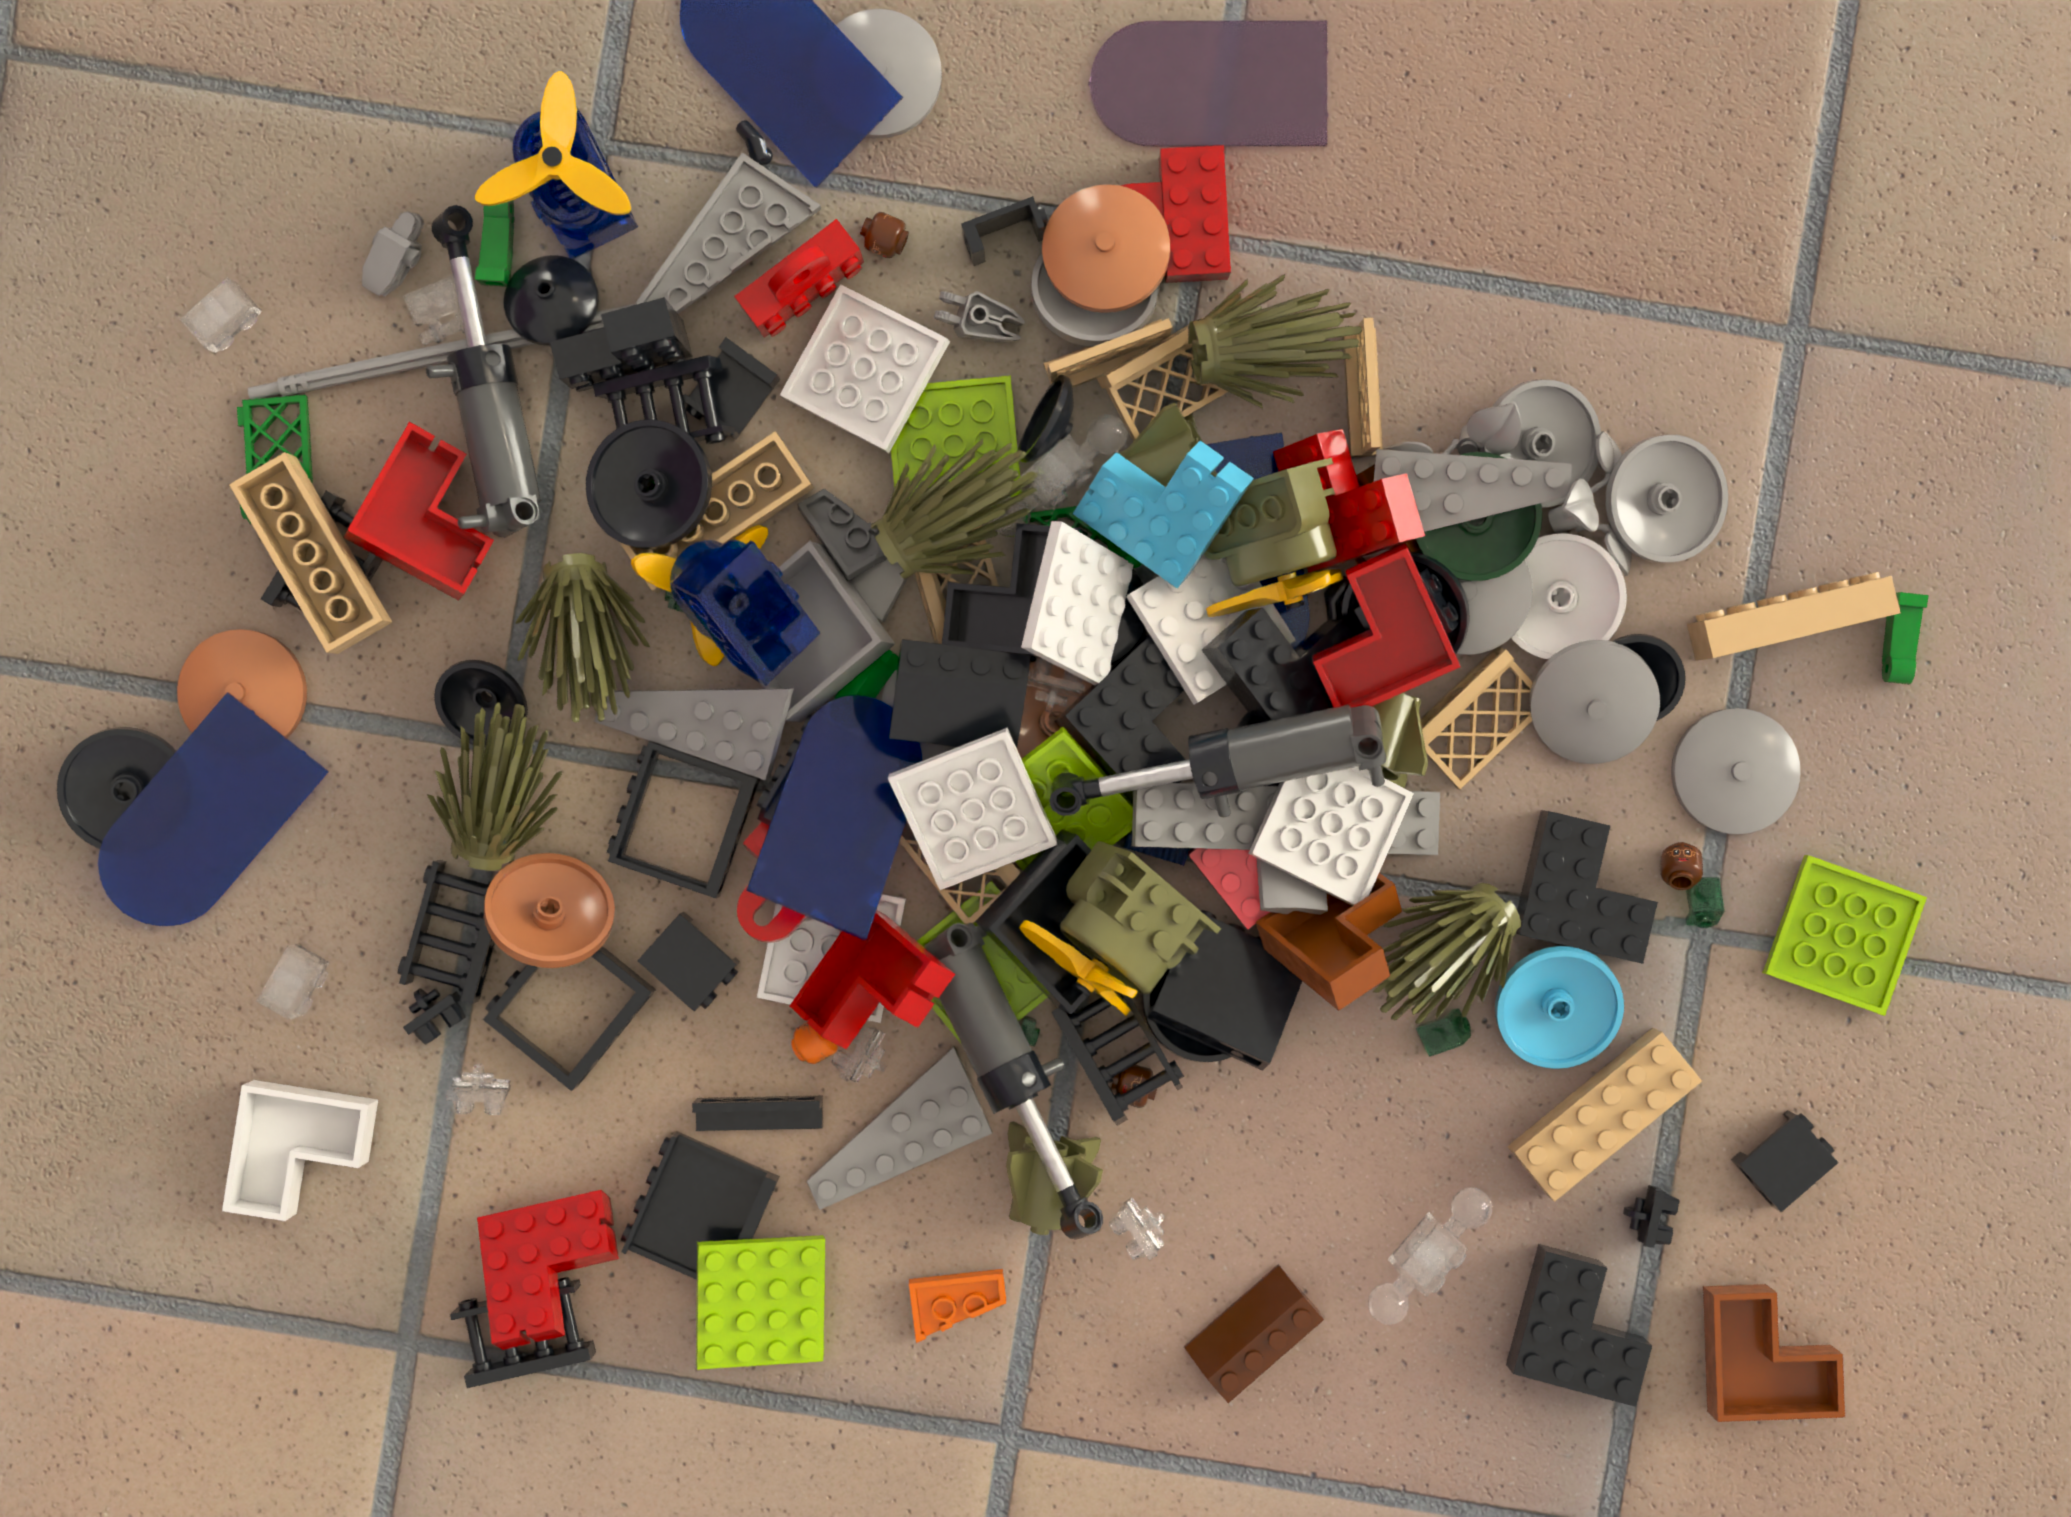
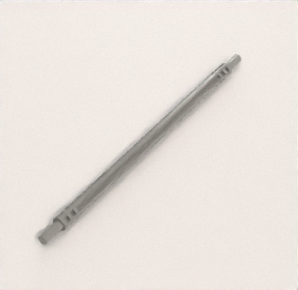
[248,304,634,400]

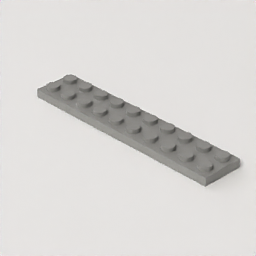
[1132,783,1440,855]

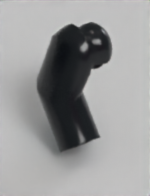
[736,120,773,165]
[1324,576,1350,621]

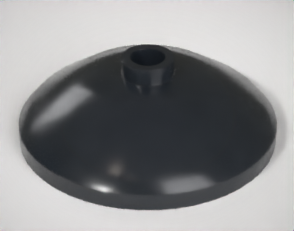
[503,255,599,345]
[1018,375,1074,463]
[1612,634,1686,721]
[434,660,528,747]

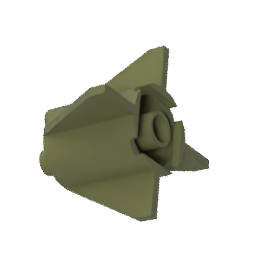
[1118,402,1217,487]
[1368,692,1428,789]
[1006,1121,1103,1235]

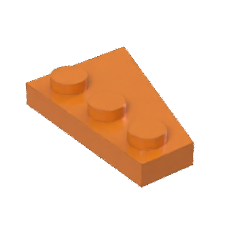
[909,1269,1006,1343]

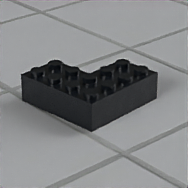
[550,297,693,392]
[942,523,1088,657]
[1202,607,1357,724]
[1055,634,1186,804]
[1516,810,1658,964]
[975,829,1092,1014]
[1506,1244,1652,1407]

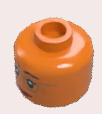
[791,1023,838,1064]

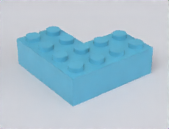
[1073,441,1254,589]

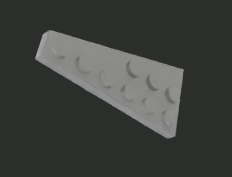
[634,153,821,314]
[1373,449,1573,532]
[594,688,794,780]
[807,1046,992,1210]

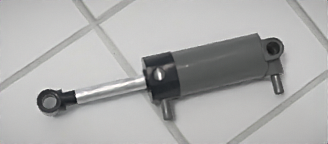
[426,205,541,538]
[1050,705,1386,818]
[924,923,1103,1240]

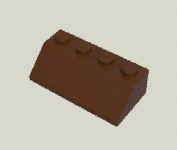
[1184,1264,1324,1403]

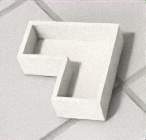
[222,1080,378,1221]

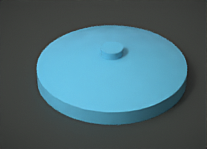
[1495,946,1624,1069]

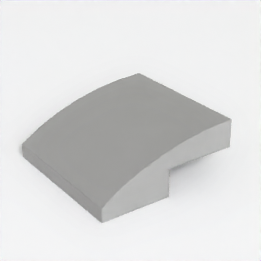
[850,559,908,622]
[1256,858,1328,915]

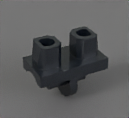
[403,988,466,1045]
[1623,1185,1680,1248]

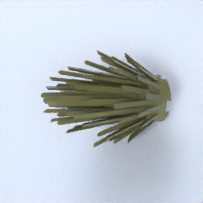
[1188,274,1362,409]
[871,438,1038,579]
[515,553,650,723]
[427,702,562,871]
[1373,883,1521,1024]

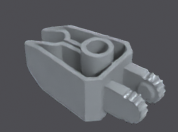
[362,211,425,297]
[934,291,1025,342]

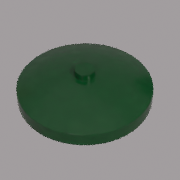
[1416,452,1542,581]

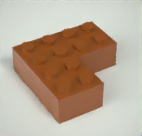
[1256,873,1402,1011]
[1703,1284,1845,1422]

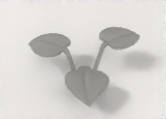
[1383,402,1521,455]
[1548,431,1632,576]

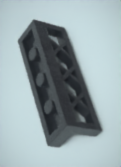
[692,1095,823,1131]

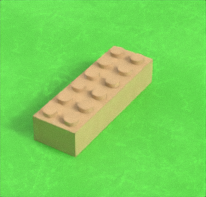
[619,431,814,593]
[229,452,392,654]
[1687,572,1900,661]
[1507,1028,1702,1202]

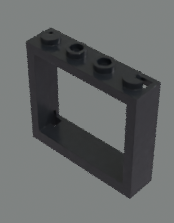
[607,741,760,898]
[483,946,656,1091]

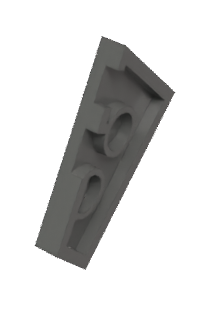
[797,489,887,581]

